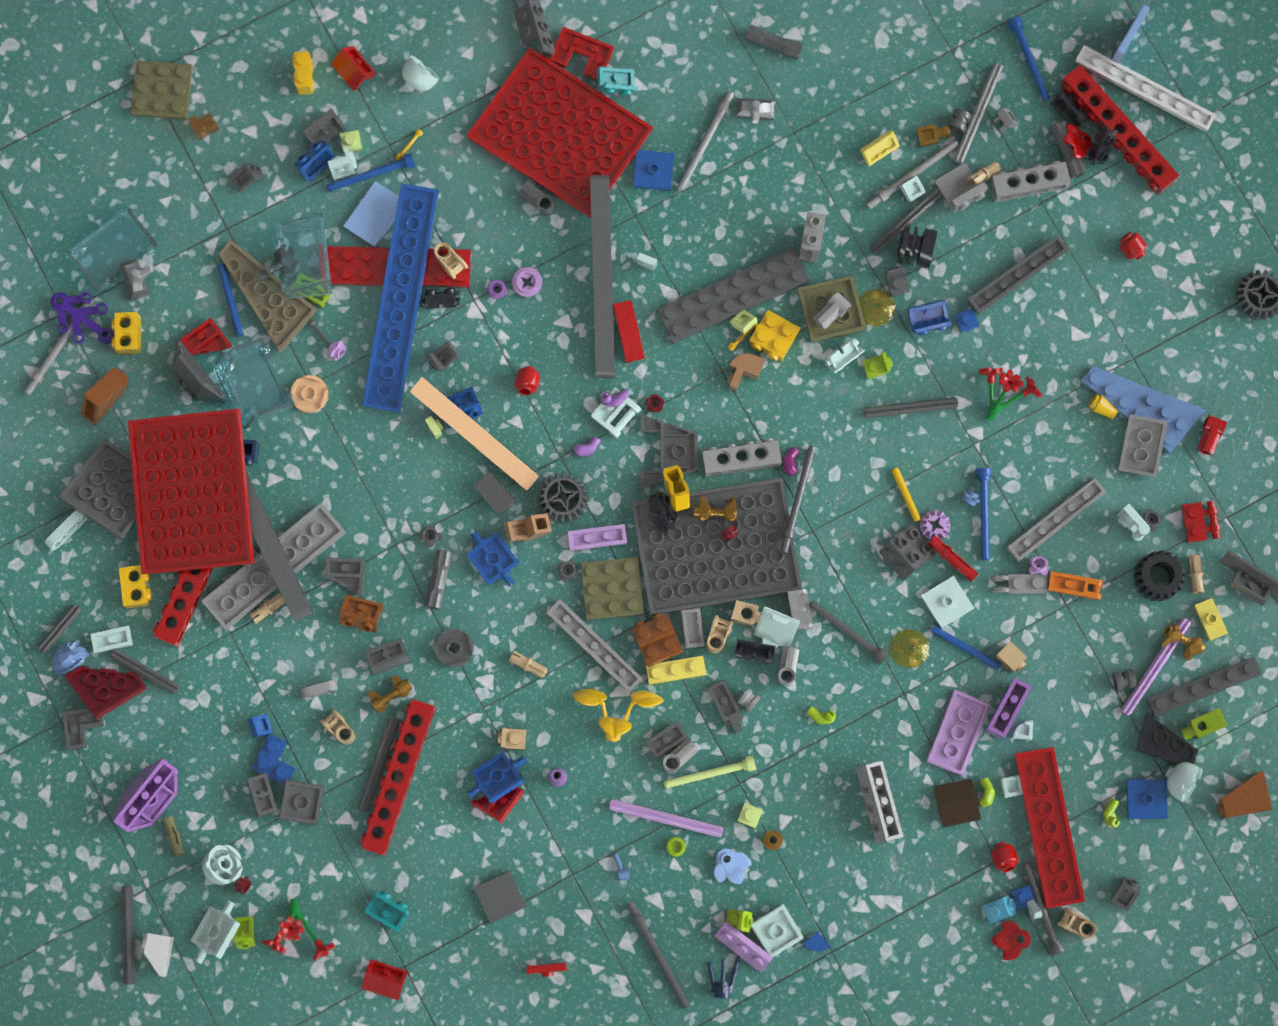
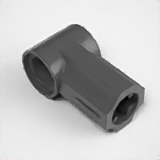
[519,182,555,216]

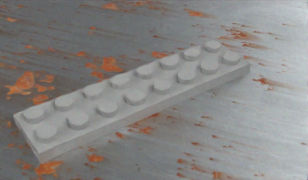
[202,503,346,631]

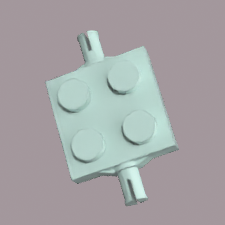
[190,900,240,964]

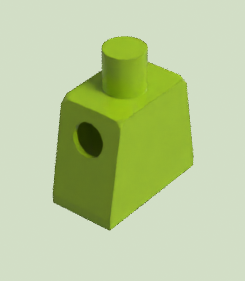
[1181,708,1228,740]

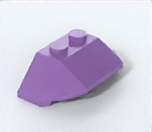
[112,758,178,832]

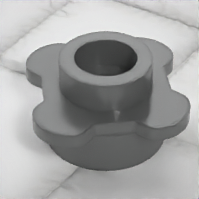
[1142,508,1163,531]
[419,525,442,548]
[557,560,579,582]

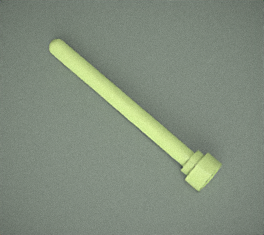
[664,755,756,788]

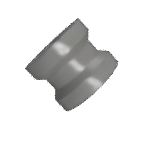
[737,688,761,713]

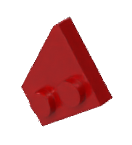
[180,317,233,356]
[471,787,524,823]

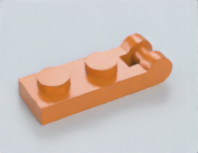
[1047,571,1103,600]

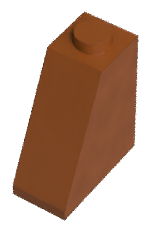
[81,367,129,426]
[1217,771,1272,819]

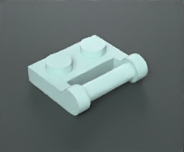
[591,387,642,438]
[1117,504,1150,541]

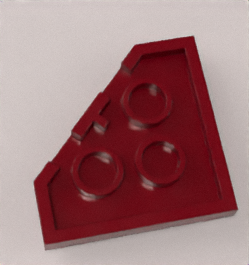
[65,666,147,720]

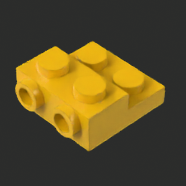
[749,310,801,362]

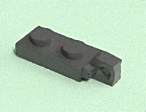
[707,679,743,734]

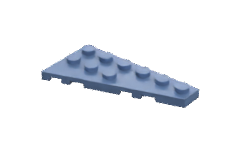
[1080,366,1206,454]

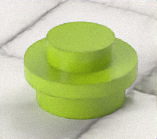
[666,837,686,857]

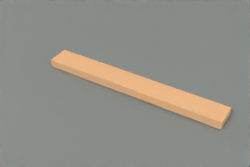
[410,377,539,491]

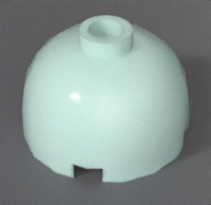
[402,55,439,91]
[1165,762,1203,802]
[202,845,243,885]

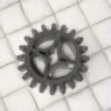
[1235,270,1278,320]
[537,472,589,524]

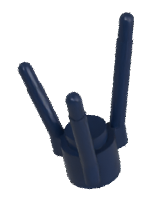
[707,955,740,998]

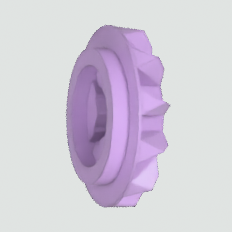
[512,267,542,297]
[920,510,951,540]

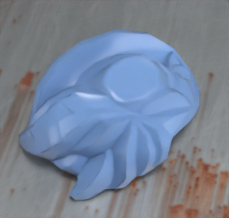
[52,641,90,675]

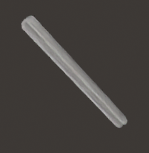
[954,63,1003,164]

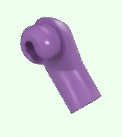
[601,389,630,407]

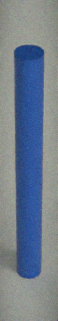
[218,264,244,337]
[931,625,1002,670]

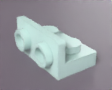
[328,146,358,181]

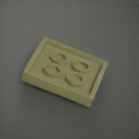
[131,60,193,120]
[797,275,867,343]
[581,557,644,621]

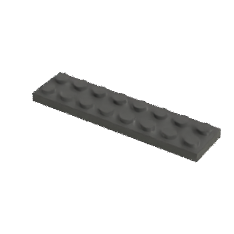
[657,248,810,344]

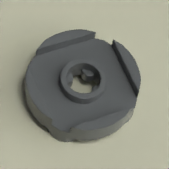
[435,628,474,668]

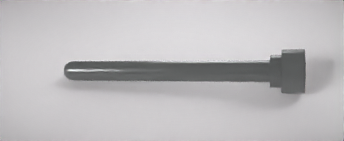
[810,601,889,665]
[1023,863,1065,956]

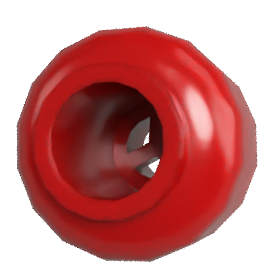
[1119,231,1147,260]
[514,366,541,396]
[990,842,1019,873]

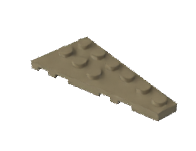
[218,240,318,353]

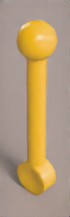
[395,129,423,161]
[728,322,759,351]

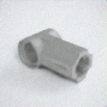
[813,292,852,330]
[777,647,800,687]
[662,738,699,774]

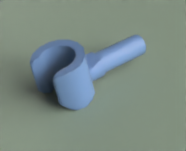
[613,854,630,880]

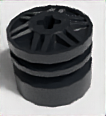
[897,224,937,269]

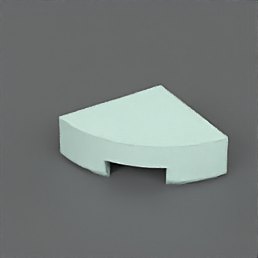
[1012,720,1033,740]
[1027,899,1042,919]

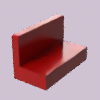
[332,46,376,91]
[362,959,408,1000]

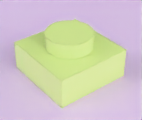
[340,130,362,153]
[730,310,757,334]
[425,416,443,439]
[737,803,763,828]

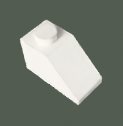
[142,933,174,977]

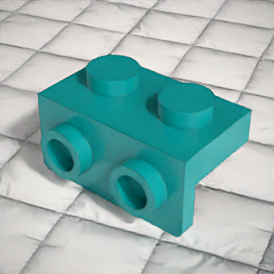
[597,67,638,96]
[364,890,410,932]

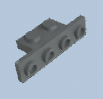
[514,0,555,54]
[1220,550,1278,606]

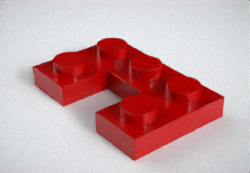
[549,27,615,80]

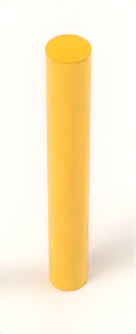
[891,468,921,523]

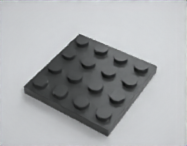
[58,439,137,540]

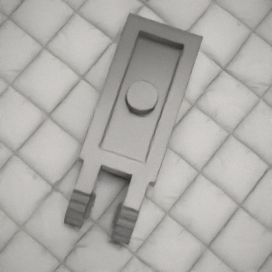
[993,574,1048,595]

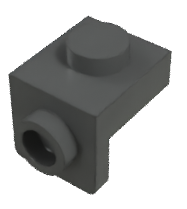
[427,341,461,371]

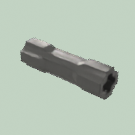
[745,24,803,60]
[1050,121,1087,179]
[424,550,453,610]

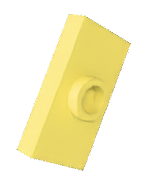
[860,129,900,166]
[1194,598,1228,641]

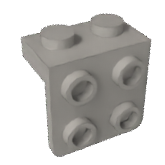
[935,164,988,213]

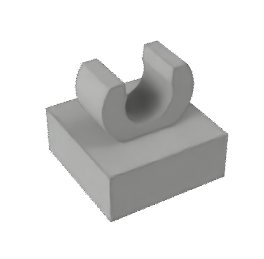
[994,108,1019,131]

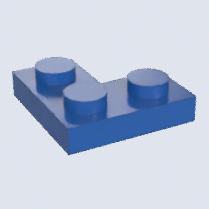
[252,733,296,785]

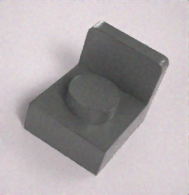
[230,163,264,192]
[885,266,910,297]
[1111,877,1141,912]

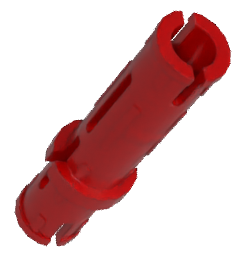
[927,535,979,582]

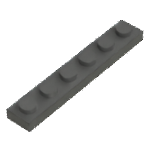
[967,235,1069,315]
[1146,657,1262,717]

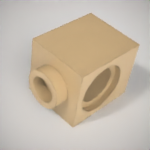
[731,600,761,627]
[995,641,1027,673]

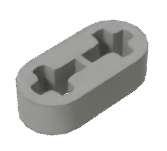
[300,680,338,699]

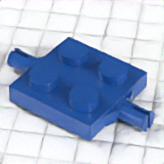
[466,530,520,587]
[467,751,527,804]

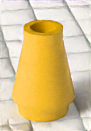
[1088,394,1118,420]

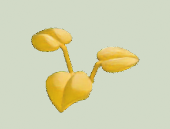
[572,689,664,742]

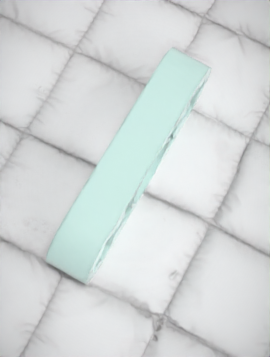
[45,510,88,551]

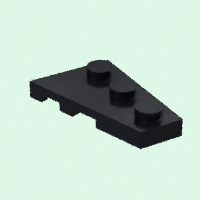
[1135,713,1198,764]

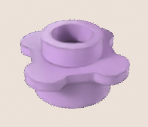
[328,341,347,361]
[1029,556,1049,575]

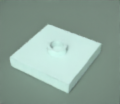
[920,576,974,629]
[751,904,804,957]

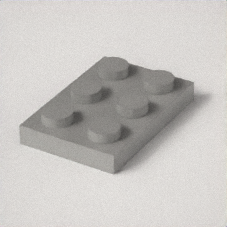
[1118,414,1168,478]

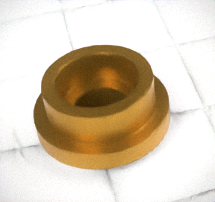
[763,830,783,850]

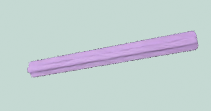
[1121,617,1191,716]
[609,799,723,837]

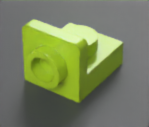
[862,352,893,380]
[726,909,753,932]
[233,916,256,949]

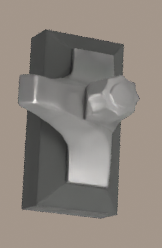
[736,98,775,124]
[119,258,154,301]

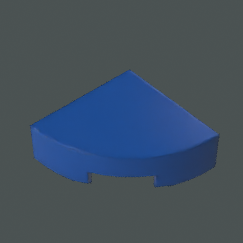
[803,932,831,951]

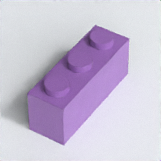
[985,678,1032,740]

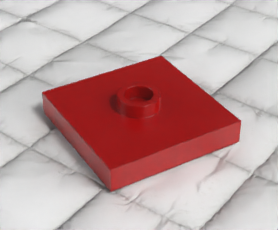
[526,963,567,977]

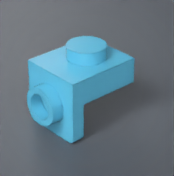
[983,895,1017,924]

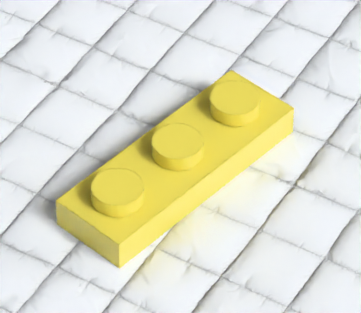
[646,656,706,685]

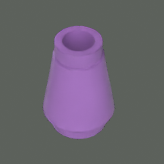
[548,768,567,787]

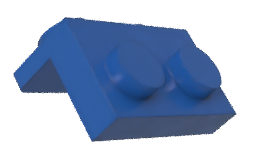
[293,140,336,182]
[907,299,951,335]

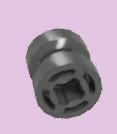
[948,109,972,134]
[1112,668,1137,691]

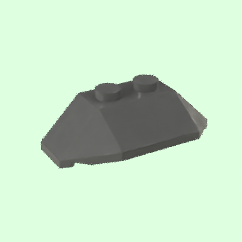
[172,340,228,403]

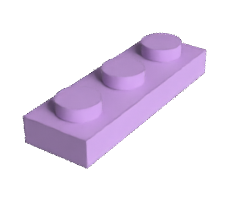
[568,524,627,551]
[714,921,773,973]

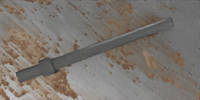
[780,446,816,554]
[626,901,691,1009]

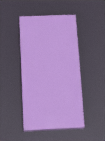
[926,689,990,776]

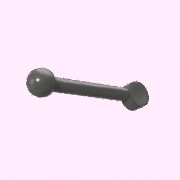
[309,319,332,349]

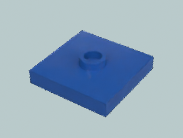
[633,150,674,191]
[1126,779,1168,819]

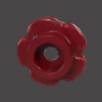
[645,394,664,413]
[721,525,739,542]
[234,876,252,895]

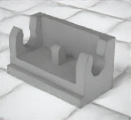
[786,589,814,631]

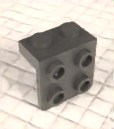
[879,525,936,581]

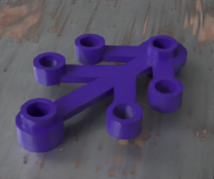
[50,292,114,345]

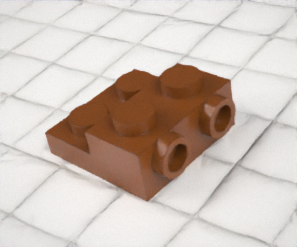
[632,613,683,668]

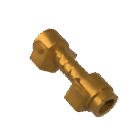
[694,496,737,521]
[1161,624,1205,661]
[368,675,413,713]

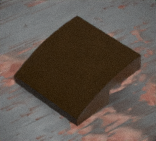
[933,779,981,827]

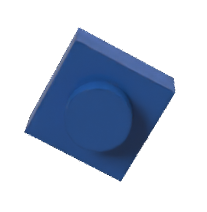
[954,308,980,333]
[248,714,273,738]
[1010,885,1036,911]

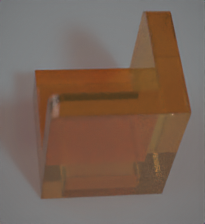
[188,113,219,140]

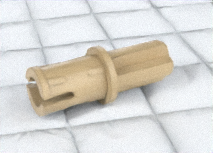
[967,162,1001,187]
[1188,555,1205,594]
[250,593,285,624]
[509,651,548,678]

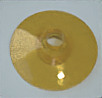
[859,289,895,327]
[891,629,929,668]

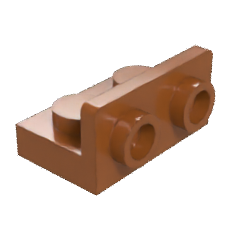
[339,595,383,633]

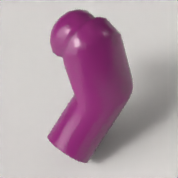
[782,447,799,476]

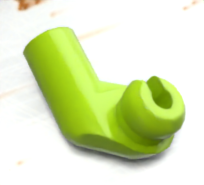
[806,706,836,725]
[979,777,995,807]
[1103,798,1120,828]

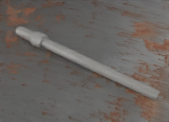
[677,91,735,191]
[866,140,959,210]
[24,298,94,395]

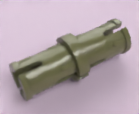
[161,816,185,857]

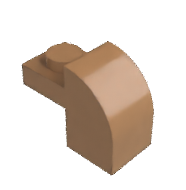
[727,354,765,392]
[504,513,552,542]

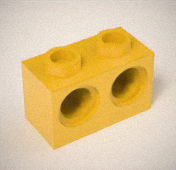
[112,312,141,354]
[119,565,152,609]

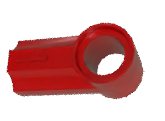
[1197,415,1227,456]

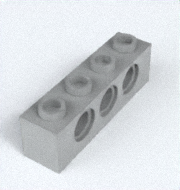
[990,161,1071,203]
[702,439,782,477]
[855,761,903,844]

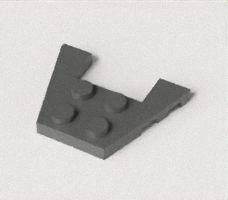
[640,415,698,489]

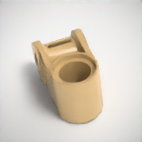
[434,242,468,279]
[706,615,734,654]
[320,708,355,745]
[1056,907,1097,939]

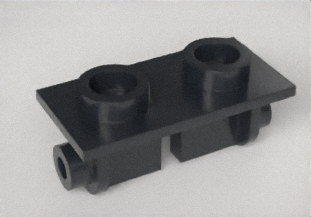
[1050,91,1088,127]
[1088,125,1118,165]
[421,288,460,309]
[648,492,676,533]
[735,639,776,664]

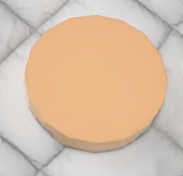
[290,375,328,413]

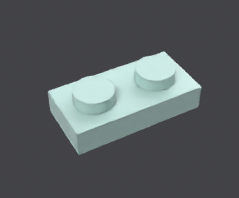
[90,626,133,654]

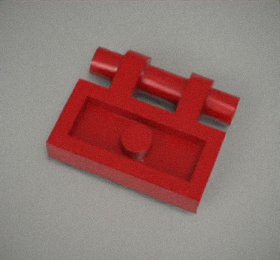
[1181,500,1221,543]

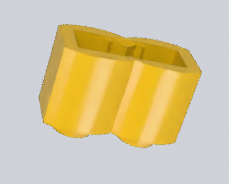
[293,51,315,95]
[663,465,690,511]

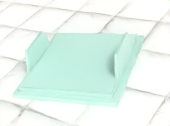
[753,606,800,649]

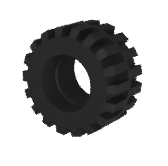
[1133,550,1186,602]

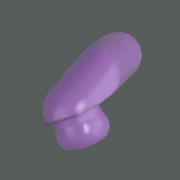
[573,436,601,457]

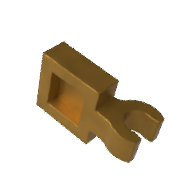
[916,124,951,148]

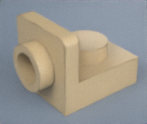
[498,727,526,750]

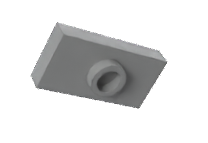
[681,608,705,649]

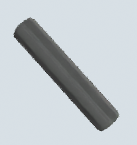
[37,604,82,653]

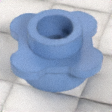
[961,490,980,506]

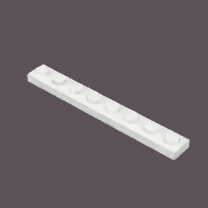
[1075,45,1216,133]

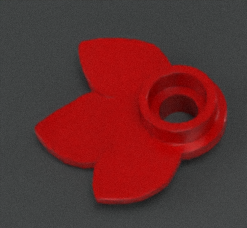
[1062,124,1092,159]
[991,921,1031,961]

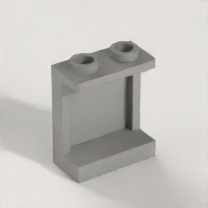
[799,212,826,263]

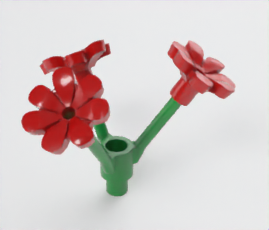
[978,367,1042,421]
[261,899,336,961]

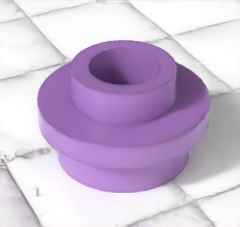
[488,280,507,299]

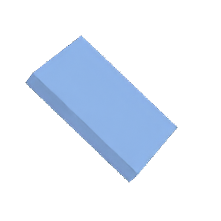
[1112,5,1150,63]
[343,181,399,247]

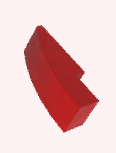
[613,300,645,363]

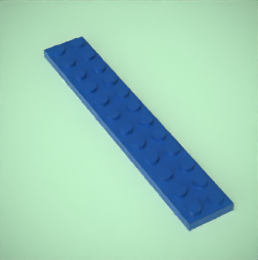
[362,183,439,413]

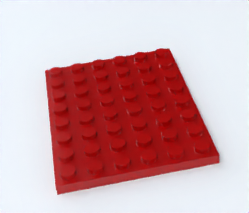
[466,47,653,218]
[128,408,254,575]

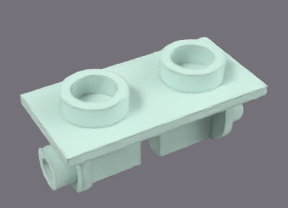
[824,338,865,373]

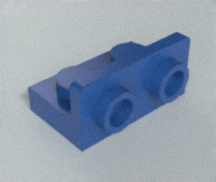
[446,387,483,428]

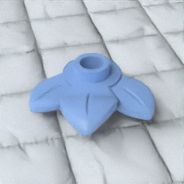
[714,848,751,884]

